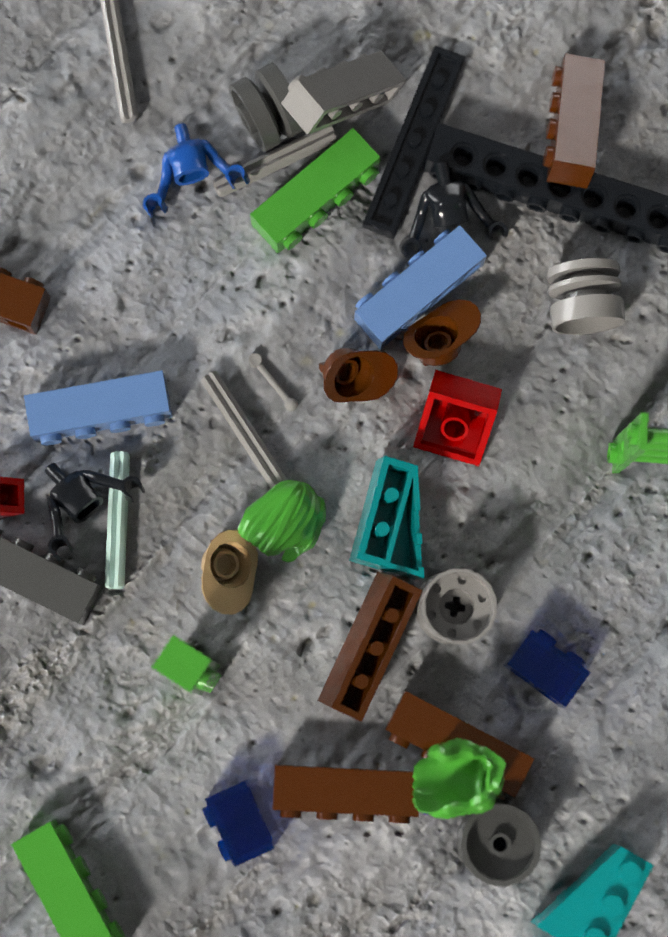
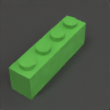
[250,128,380,254]
[152,635,222,696]
[11,820,125,937]

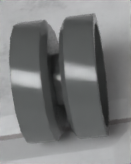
[228,62,304,152]
[456,802,542,887]

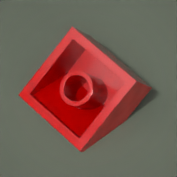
[413,370,502,466]

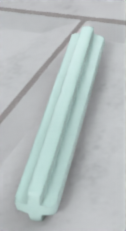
[105,451,130,590]

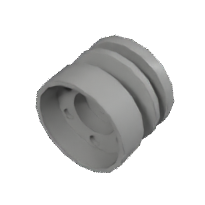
[546,258,626,335]
[415,569,497,644]

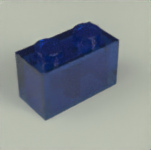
[503,629,591,708]
[202,780,276,867]

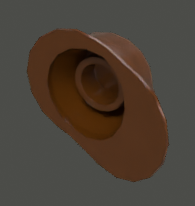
[403,299,481,366]
[319,348,398,403]

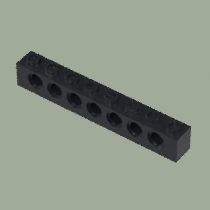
[424,123,668,253]

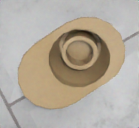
[201,530,258,615]

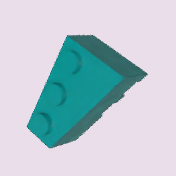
[349,455,424,580]
[531,843,654,937]

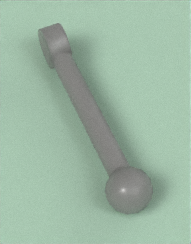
[248,353,298,411]

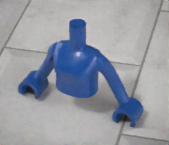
[143,123,250,218]

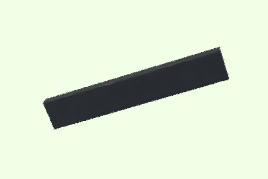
[362,45,466,239]

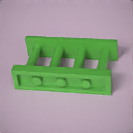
[607,412,668,474]

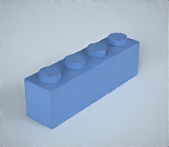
[354,225,487,350]
[24,370,172,446]

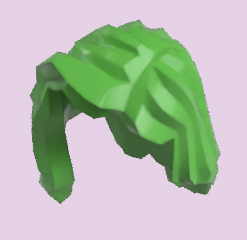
[238,480,326,563]
[412,738,506,819]

